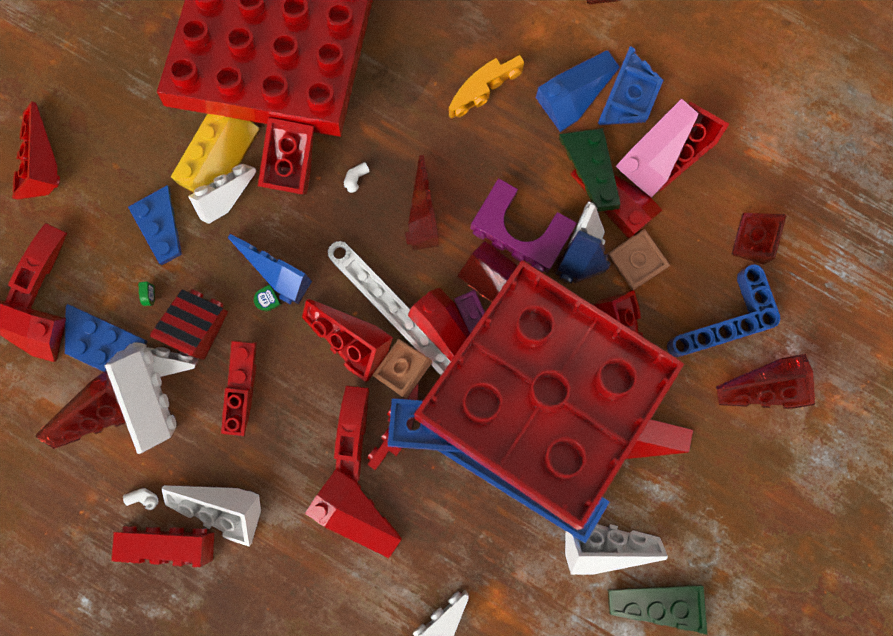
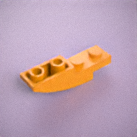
[449,55,524,118]

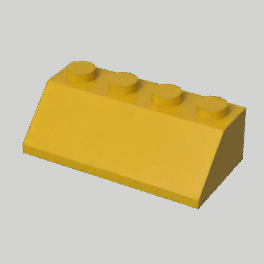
[171,114,260,192]

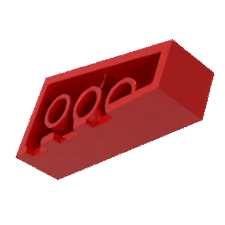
[112,526,215,567]

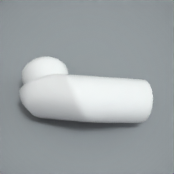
[344,162,370,193]
[123,488,158,510]

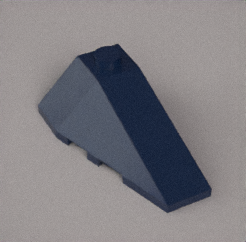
[555,230,611,284]

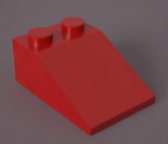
[258,118,314,195]

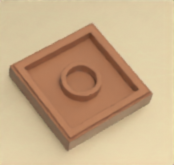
[607,229,670,290]
[372,338,433,399]

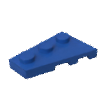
[128,185,182,265]

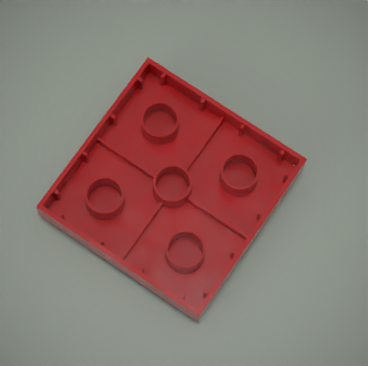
[157,0,373,137]
[414,260,684,530]

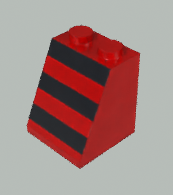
[150,289,229,360]

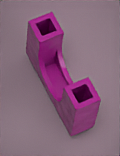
[470,178,577,273]

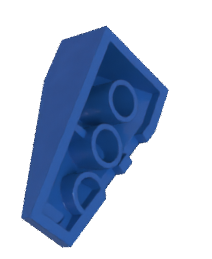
[536,50,620,132]
[228,234,312,305]

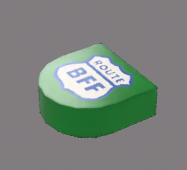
[138,281,155,306]
[253,284,281,312]

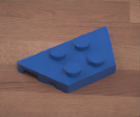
[598,46,663,125]
[65,304,148,373]

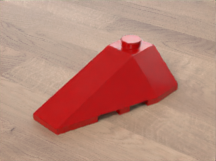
[407,287,470,361]
[0,300,66,362]
[305,468,402,558]

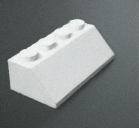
[105,345,176,454]

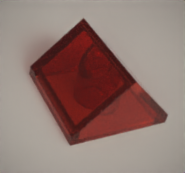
[731,213,787,265]
[458,241,517,302]

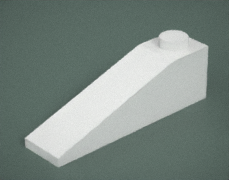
[568,201,606,246]
[162,486,261,546]
[565,524,668,574]

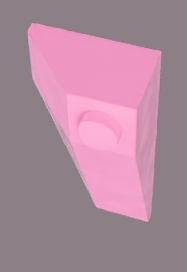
[616,99,698,198]

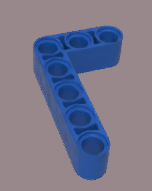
[667,264,780,357]

